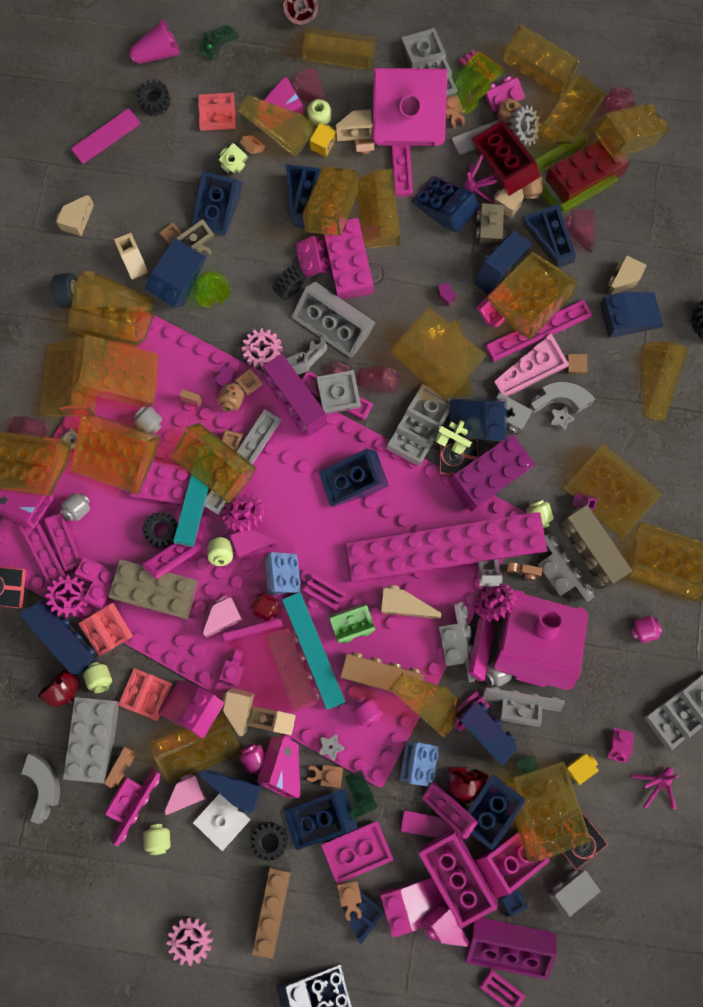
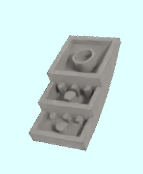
[401,28,457,98]
[386,384,451,467]
[644,674,703,751]

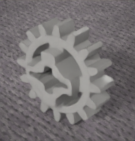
[509,105,541,147]

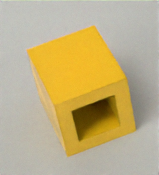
[310,123,336,157]
[564,753,599,785]

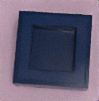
[499,888,528,917]

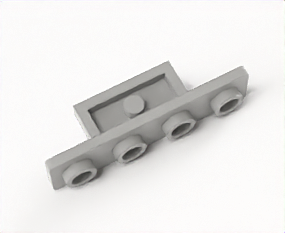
[538,533,595,602]
[439,602,476,682]
[483,687,565,727]

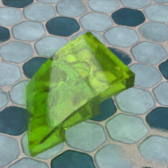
[455,51,504,115]

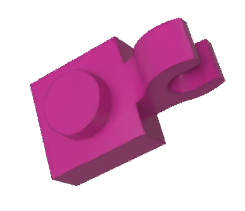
[219,649,245,686]

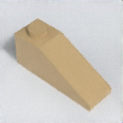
[381,585,441,619]

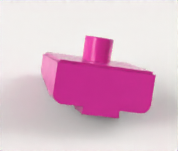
[373,68,447,146]
[495,590,588,690]

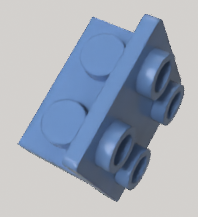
[264,552,301,596]
[400,741,439,786]

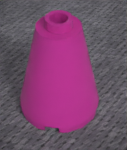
[129,20,180,64]

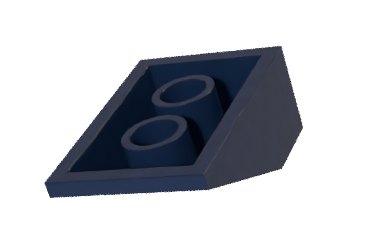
[191,171,243,235]
[144,238,207,308]
[600,292,664,338]
[450,398,508,440]
[319,449,389,507]
[199,770,263,814]
[467,774,527,850]
[284,789,358,851]

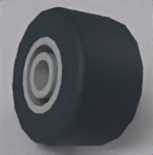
[51,273,81,308]

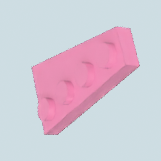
[494,334,569,397]

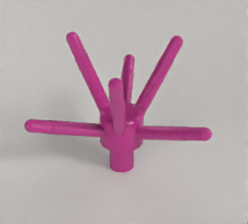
[462,155,497,204]
[631,767,678,810]

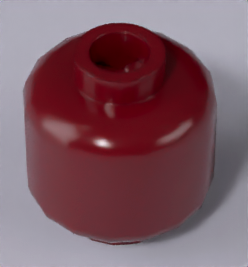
[250,592,281,621]

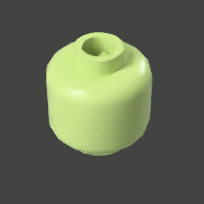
[307,99,331,127]
[526,499,554,528]
[207,537,233,566]
[83,662,112,693]
[143,824,171,855]

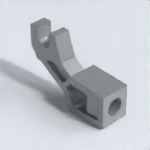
[286,337,327,374]

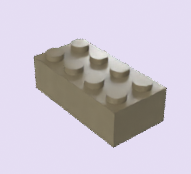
[561,505,632,589]
[108,559,199,620]

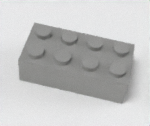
[63,697,119,783]

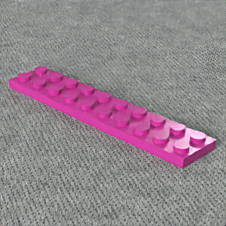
[346,512,547,582]

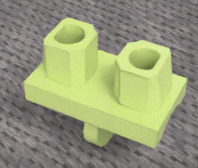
[435,420,472,455]

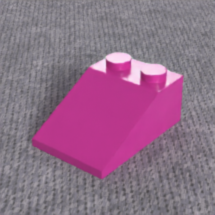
[158,680,224,738]
[475,825,550,898]
[380,877,449,938]

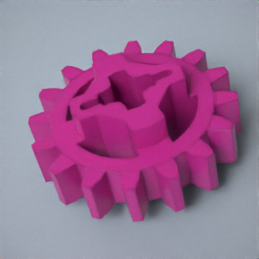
[222,494,265,532]
[45,575,88,619]
[474,583,517,622]

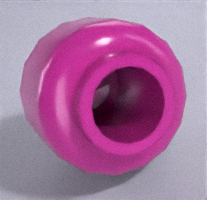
[631,615,662,643]
[353,697,383,728]
[239,743,266,775]

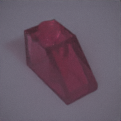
[293,67,326,103]
[567,210,595,252]
[356,366,402,393]
[8,416,51,445]

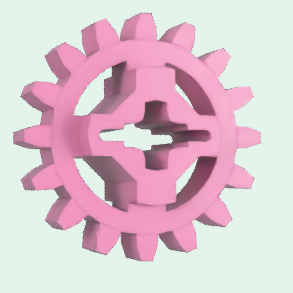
[242,328,283,370]
[167,917,213,966]

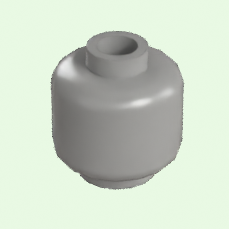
[133,406,162,435]
[60,493,90,521]
[484,659,512,688]

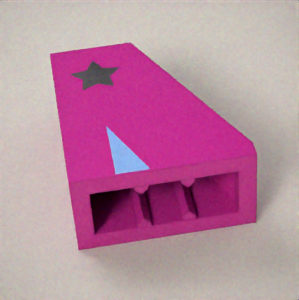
[256,77,304,133]
[0,488,54,529]
[257,734,300,798]

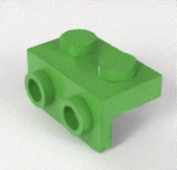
[329,603,376,643]

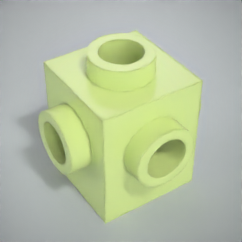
[219,143,248,174]

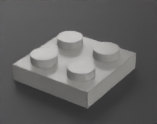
[317,370,361,414]

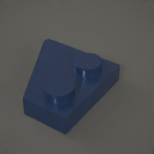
[340,890,385,944]

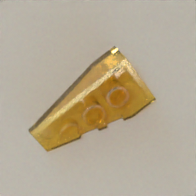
[237,95,316,156]
[72,271,155,312]
[641,342,688,422]
[389,673,457,738]

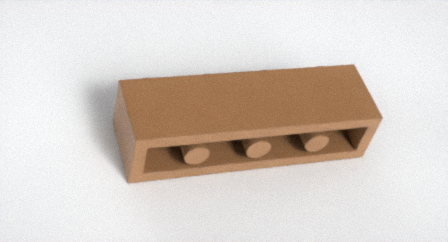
[341,652,424,699]
[252,866,291,959]

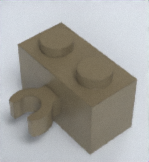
[476,203,504,246]
[177,219,214,255]

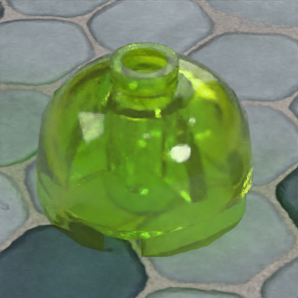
[193,271,231,308]

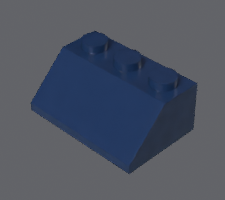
[457,700,517,766]

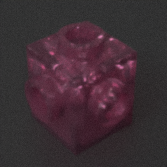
[603,87,636,115]

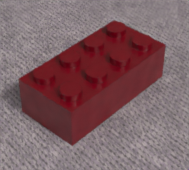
[471,120,541,196]
[545,135,630,207]

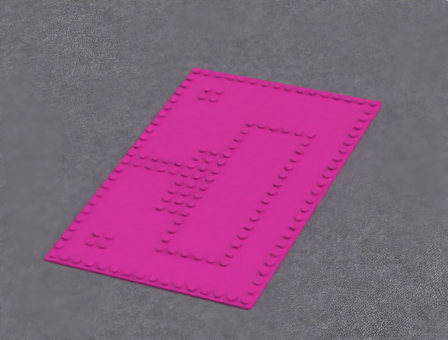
[0,306,526,788]

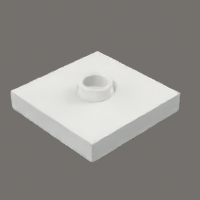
[193,794,251,851]

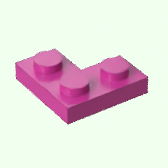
[75,557,116,609]

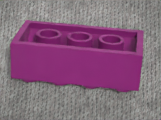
[466,918,557,980]

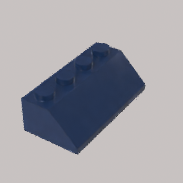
[19,600,98,675]

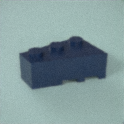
[286,164,324,228]
[523,205,575,268]
[474,231,532,295]

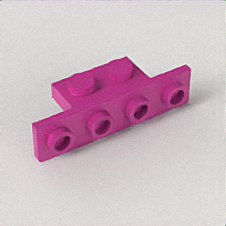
[104,768,160,847]

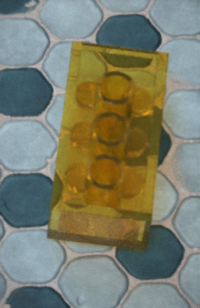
[593,103,671,158]
[303,166,360,236]

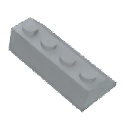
[292,282,376,358]

